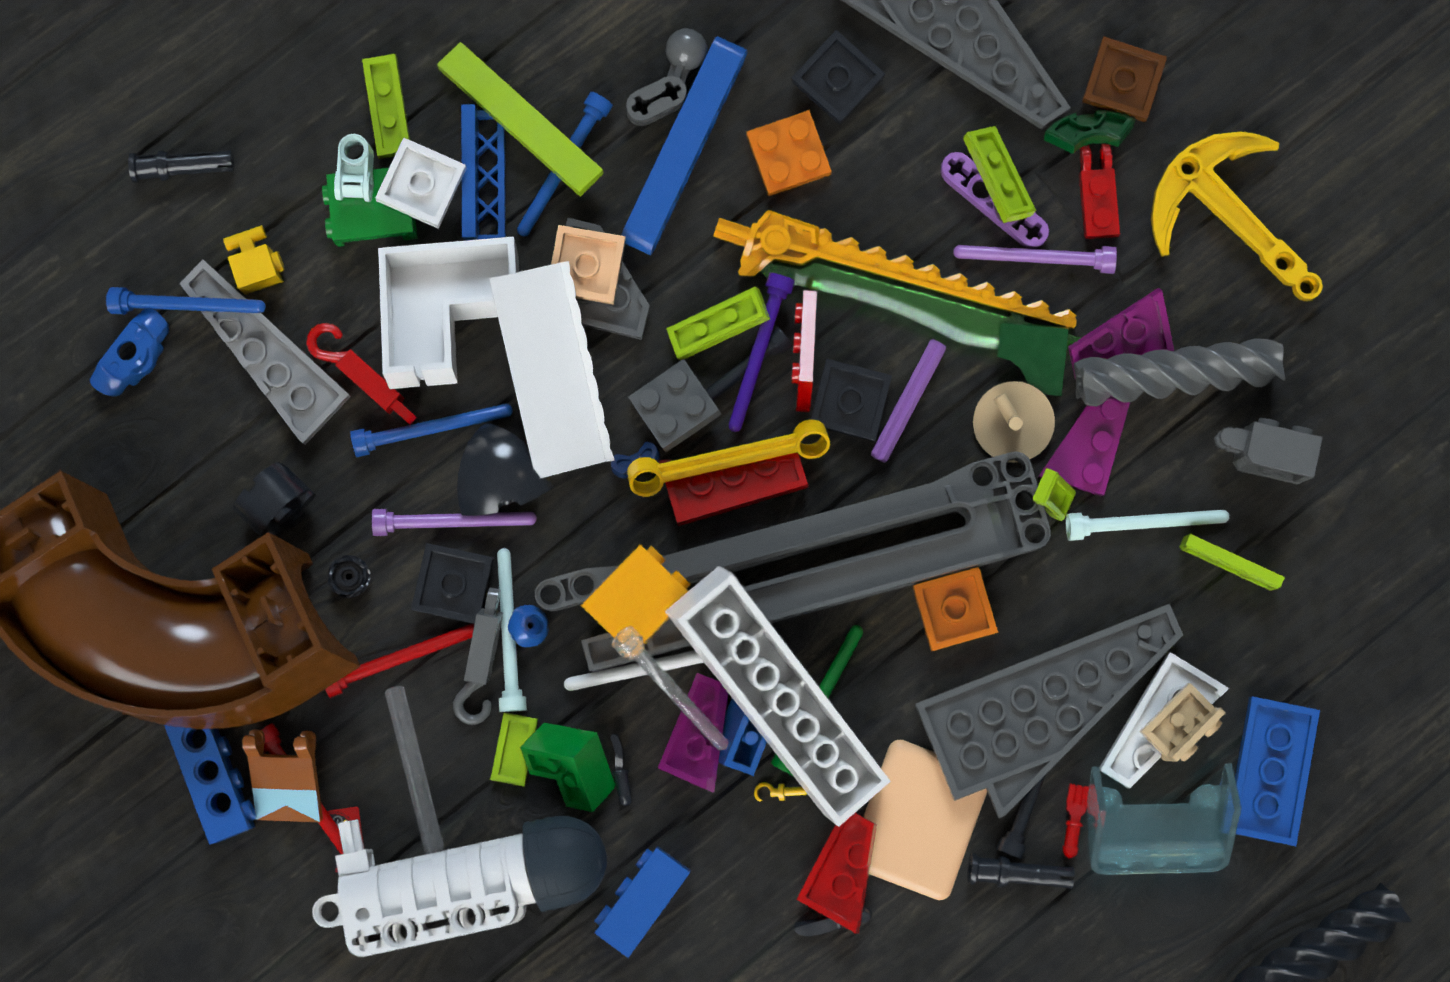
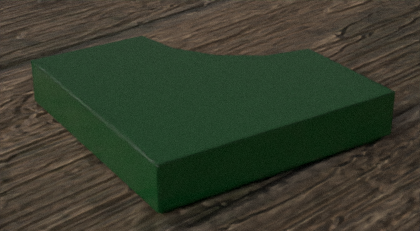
[997,322,1069,396]

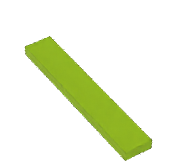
[437,42,604,196]

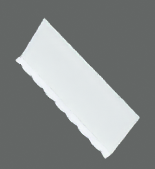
[489,261,614,478]

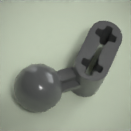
[626,28,708,126]

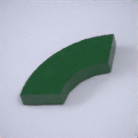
[1044,110,1136,154]

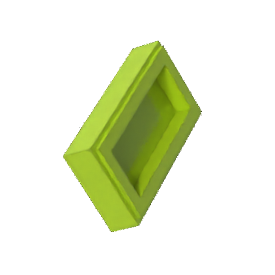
[1032,468,1076,521]
[490,712,538,787]

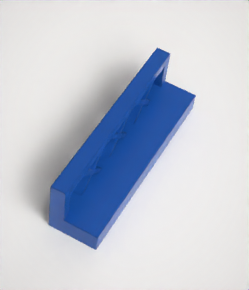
[461,104,506,241]

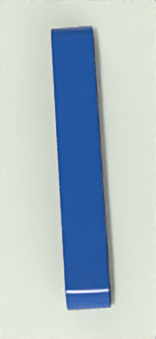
[621,36,748,255]

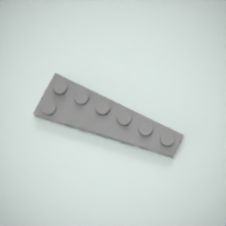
[180,260,351,445]

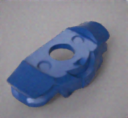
[90,309,169,397]

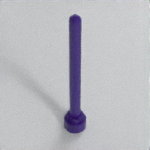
[729,273,795,432]

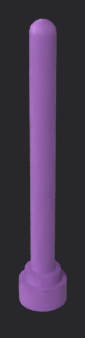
[953,245,1117,274]
[372,509,537,536]

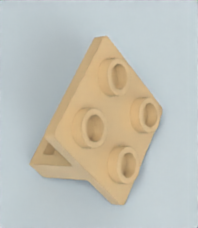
[1139,683,1225,762]

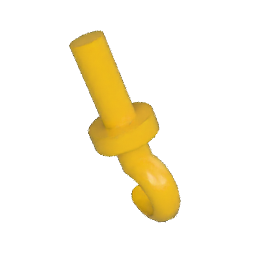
[754,782,807,802]

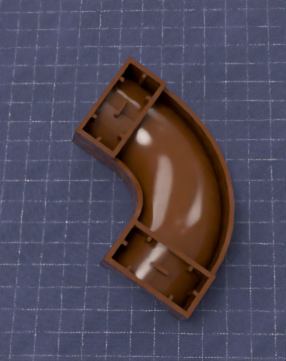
[0,471,361,729]

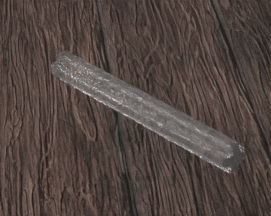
[385,686,444,854]

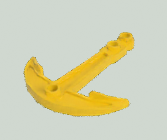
[1151,132,1323,301]

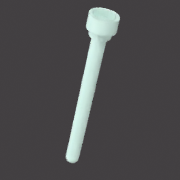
[1066,510,1229,541]
[497,548,527,712]

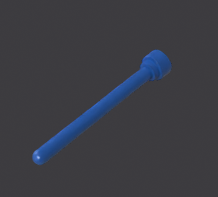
[517,92,613,237]
[106,287,266,315]
[350,404,513,458]

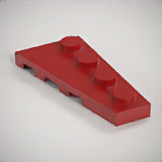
[659,453,808,526]

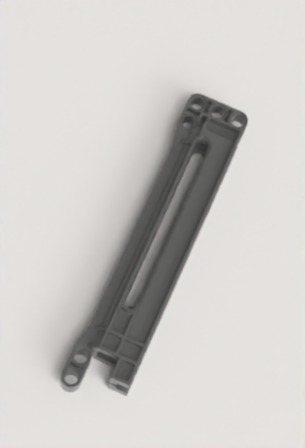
[535,452,1051,672]

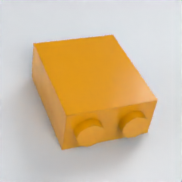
[581,545,691,656]

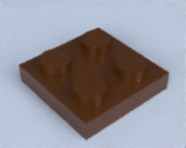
[1082,36,1167,122]

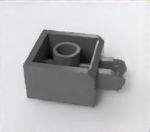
[1214,418,1323,484]

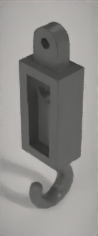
[453,587,503,725]

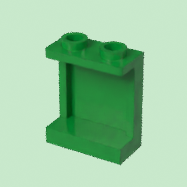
[322,168,418,247]

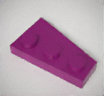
[1068,288,1174,379]
[1037,396,1130,496]
[658,673,728,792]

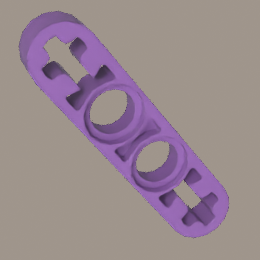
[940,152,1049,249]

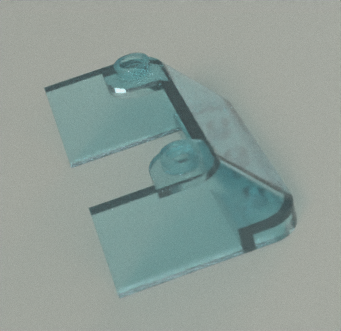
[1087,763,1241,875]

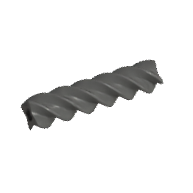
[1074,339,1285,406]

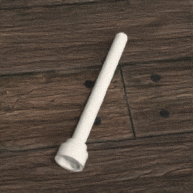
[564,650,704,691]

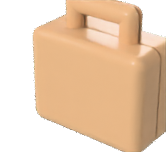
[863,740,987,900]

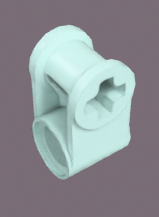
[334,134,374,202]

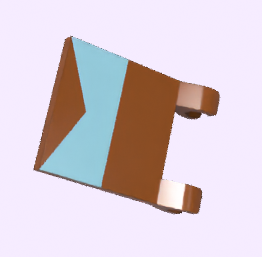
[242,730,323,822]

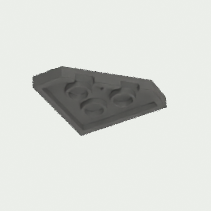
[566,218,650,340]

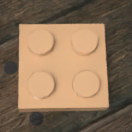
[551,225,626,305]

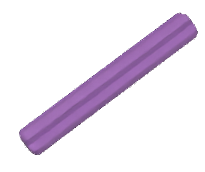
[871,340,946,463]

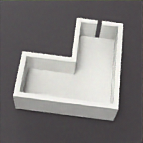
[378,237,519,389]

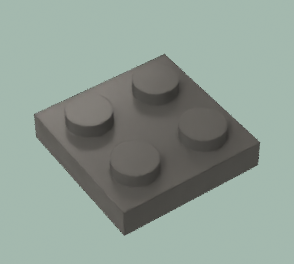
[628,359,722,452]

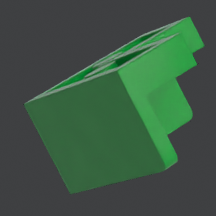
[520,723,615,812]

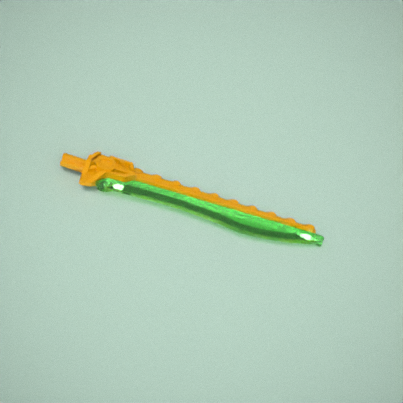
[713,210,1081,349]

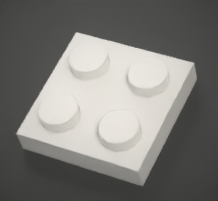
[375,138,466,229]

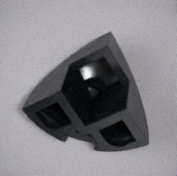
[457,424,554,516]

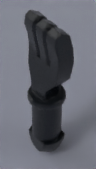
[611,733,632,806]

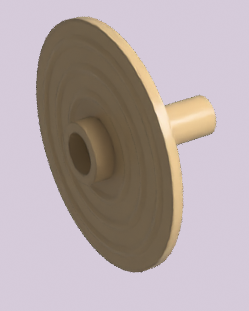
[973,381,1055,463]

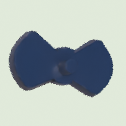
[611,441,661,479]

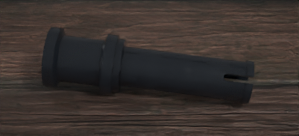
[128,150,234,183]
[967,853,1075,889]

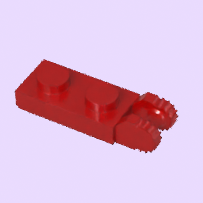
[1079,143,1120,239]

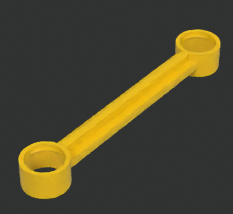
[627,419,830,497]

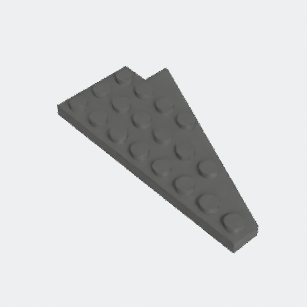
[841,0,1071,129]
[915,604,1183,818]

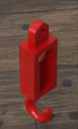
[306,323,417,425]

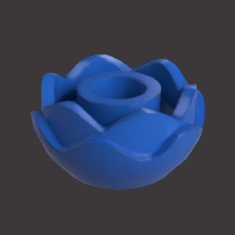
[508,605,549,647]

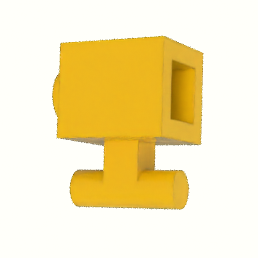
[223,225,285,295]

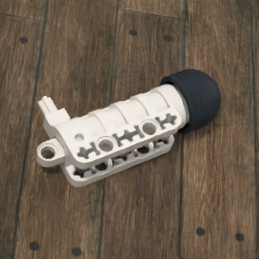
[313,816,607,956]

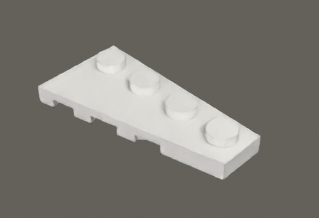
[1098,652,1229,788]

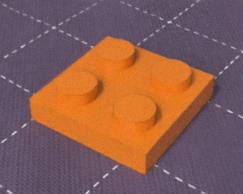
[746,110,832,197]
[912,567,998,651]

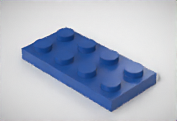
[1225,697,1320,846]

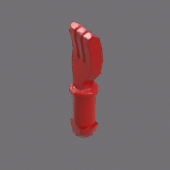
[1062,783,1090,858]

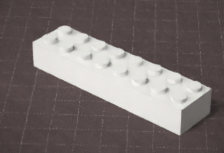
[665,566,891,827]

